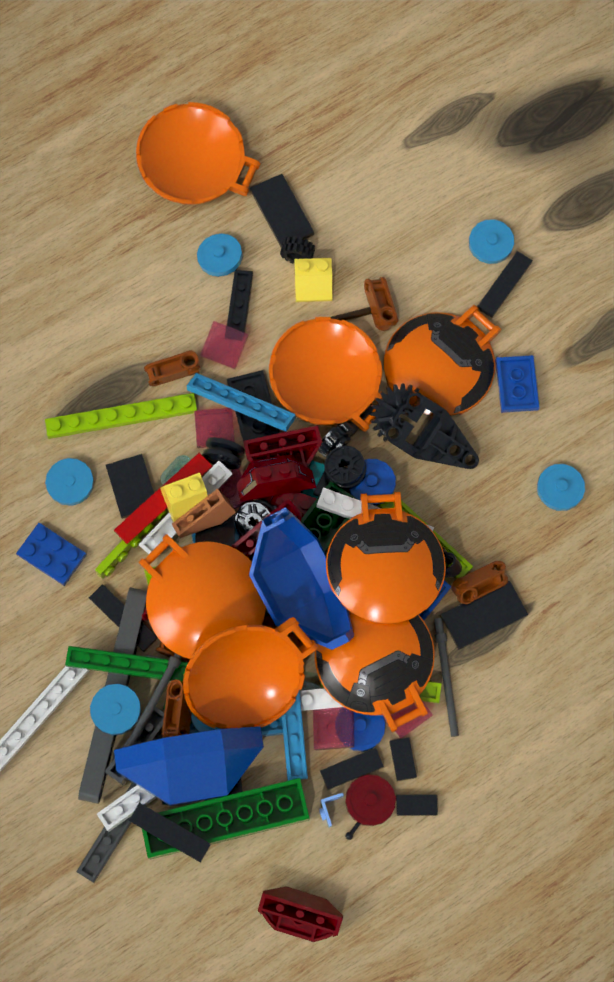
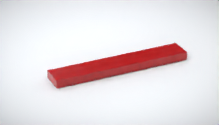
[114,452,212,545]

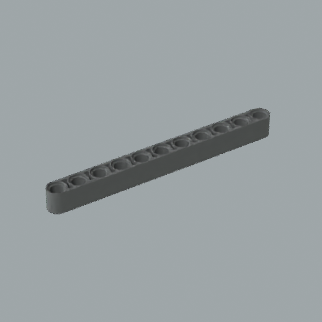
[78,587,147,804]

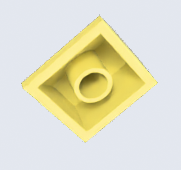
[294,258,332,302]
[160,473,208,522]

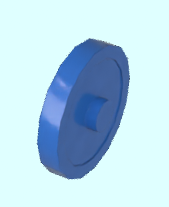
[349,459,396,506]
[336,707,385,752]

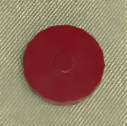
[345,774,396,827]

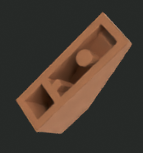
[172,488,236,538]

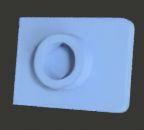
[319,793,344,828]

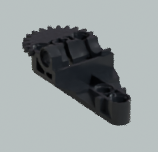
[370,383,479,469]

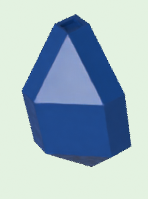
[249,507,354,650]
[114,727,264,806]

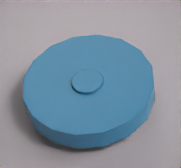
[469,219,514,264]
[197,233,243,277]
[45,458,94,506]
[537,464,585,511]
[90,684,141,735]

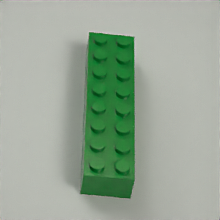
[142,778,310,860]

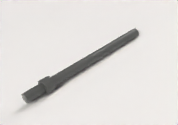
[434,618,459,737]
[125,653,182,747]

